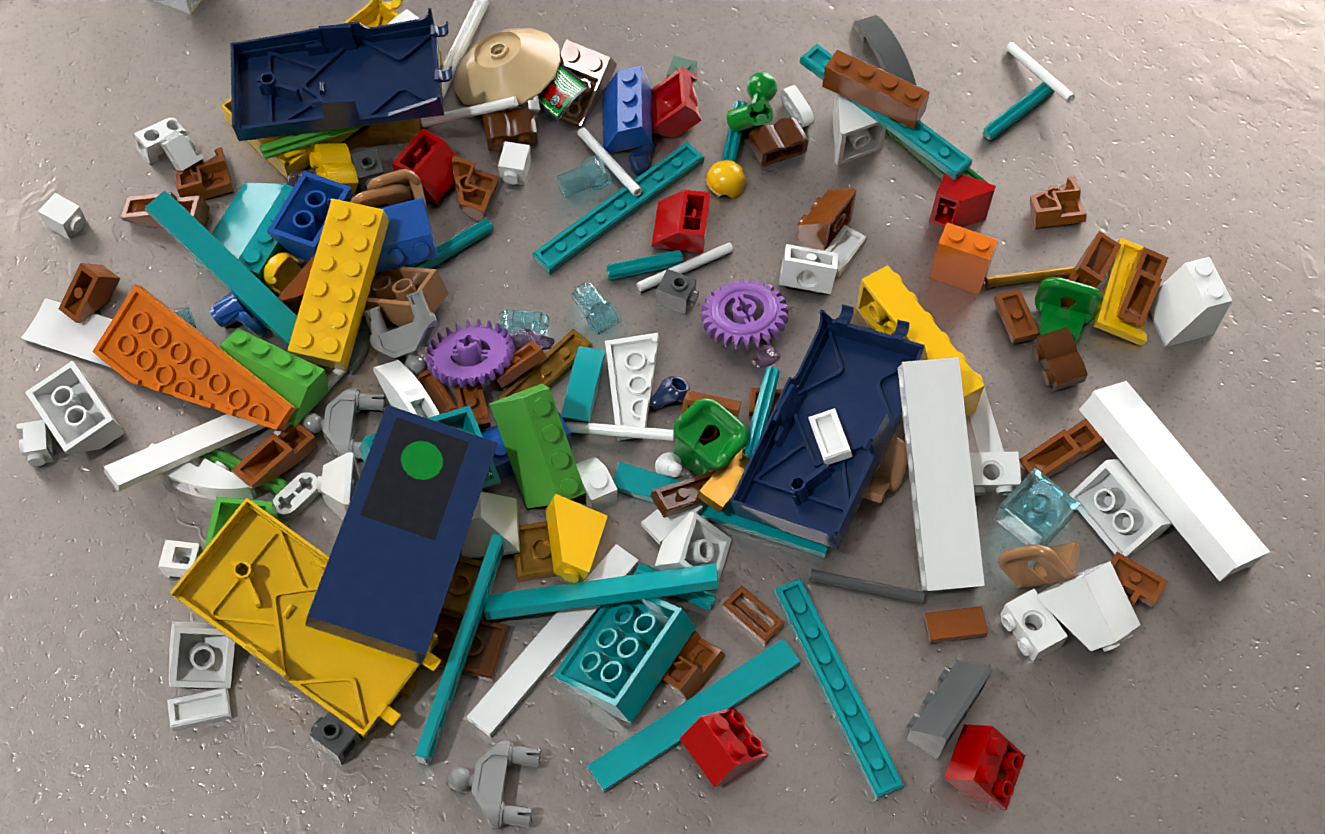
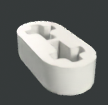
[781,85,814,128]
[273,472,320,520]

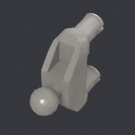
[363,290,438,376]
[301,389,386,459]
[448,740,541,828]

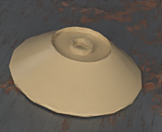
[453,28,561,111]

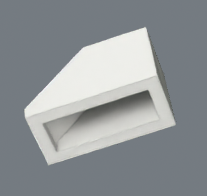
[576,456,618,512]

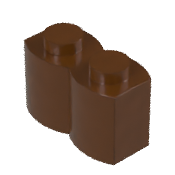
[483,107,538,152]
[749,117,809,166]
[1032,327,1088,391]

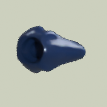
[629,141,657,177]
[649,376,690,410]

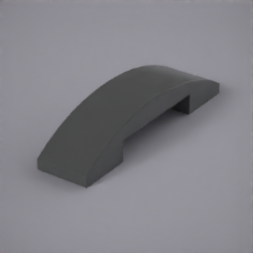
[853,15,917,86]

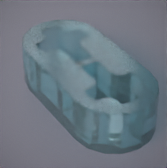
[498,310,550,336]

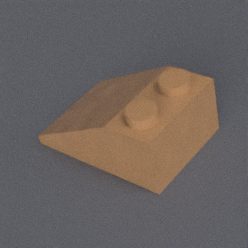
[364,266,449,327]

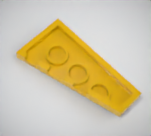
[1093,238,1147,346]

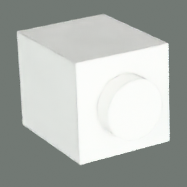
[498,142,531,185]
[38,193,86,240]

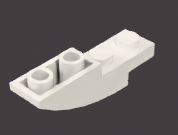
[373,360,439,418]
[149,443,257,500]

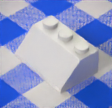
[25,360,125,454]
[1067,459,1172,557]

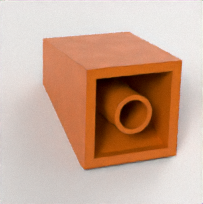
[929,223,998,295]

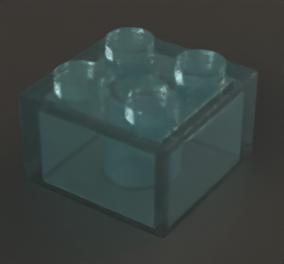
[994,468,1080,546]

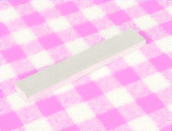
[104,414,265,492]

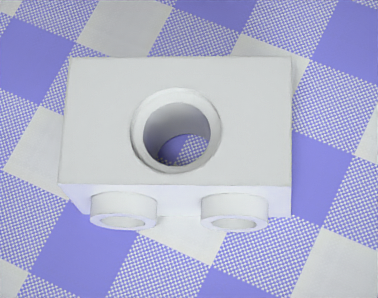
[779,244,838,294]
[970,451,1021,496]
[1000,589,1068,662]

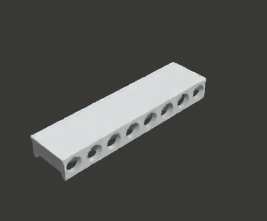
[898,357,985,591]
[1079,381,1270,581]

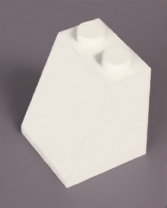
[833,93,886,165]
[1148,257,1232,347]
[1037,561,1140,652]

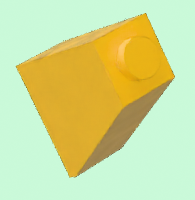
[546,494,608,583]

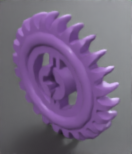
[700,279,789,350]
[426,319,515,387]

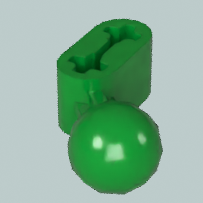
[726,72,778,132]

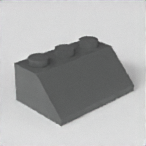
[907,660,993,759]

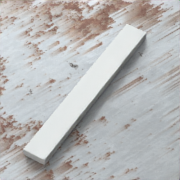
[467,544,639,738]

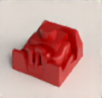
[651,66,702,138]

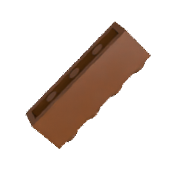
[822,49,930,129]

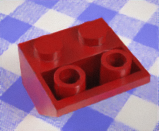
[392,128,458,205]
[929,173,996,228]
[652,190,710,253]
[679,707,769,787]
[944,724,1025,810]

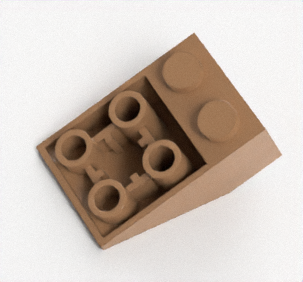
[540,39,617,127]

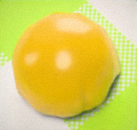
[706,160,747,199]
[263,252,302,295]

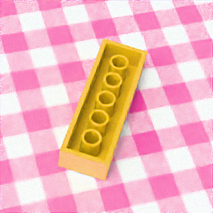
[287,198,389,371]
[855,265,985,417]

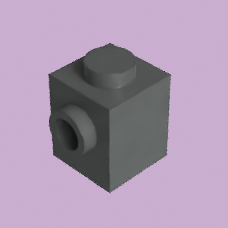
[351,147,384,192]
[656,269,699,314]
[310,712,361,765]

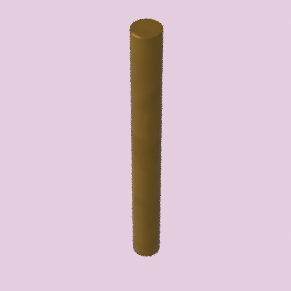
[985,266,1075,287]

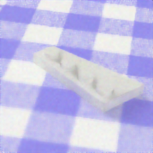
[605,333,659,441]

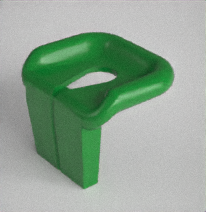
[1035,277,1103,344]
[673,398,748,476]

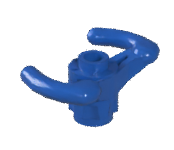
[210,292,267,336]

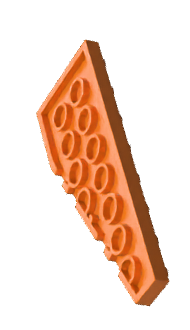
[92,284,296,431]

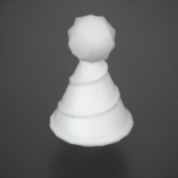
[655,452,683,478]

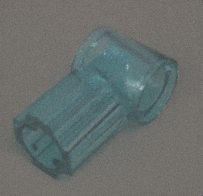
[556,155,612,197]
[572,282,621,335]

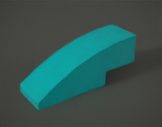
[561,346,606,423]

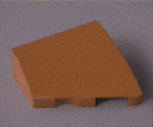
[174,147,234,200]
[452,155,499,221]
[1030,176,1087,228]
[662,630,726,700]

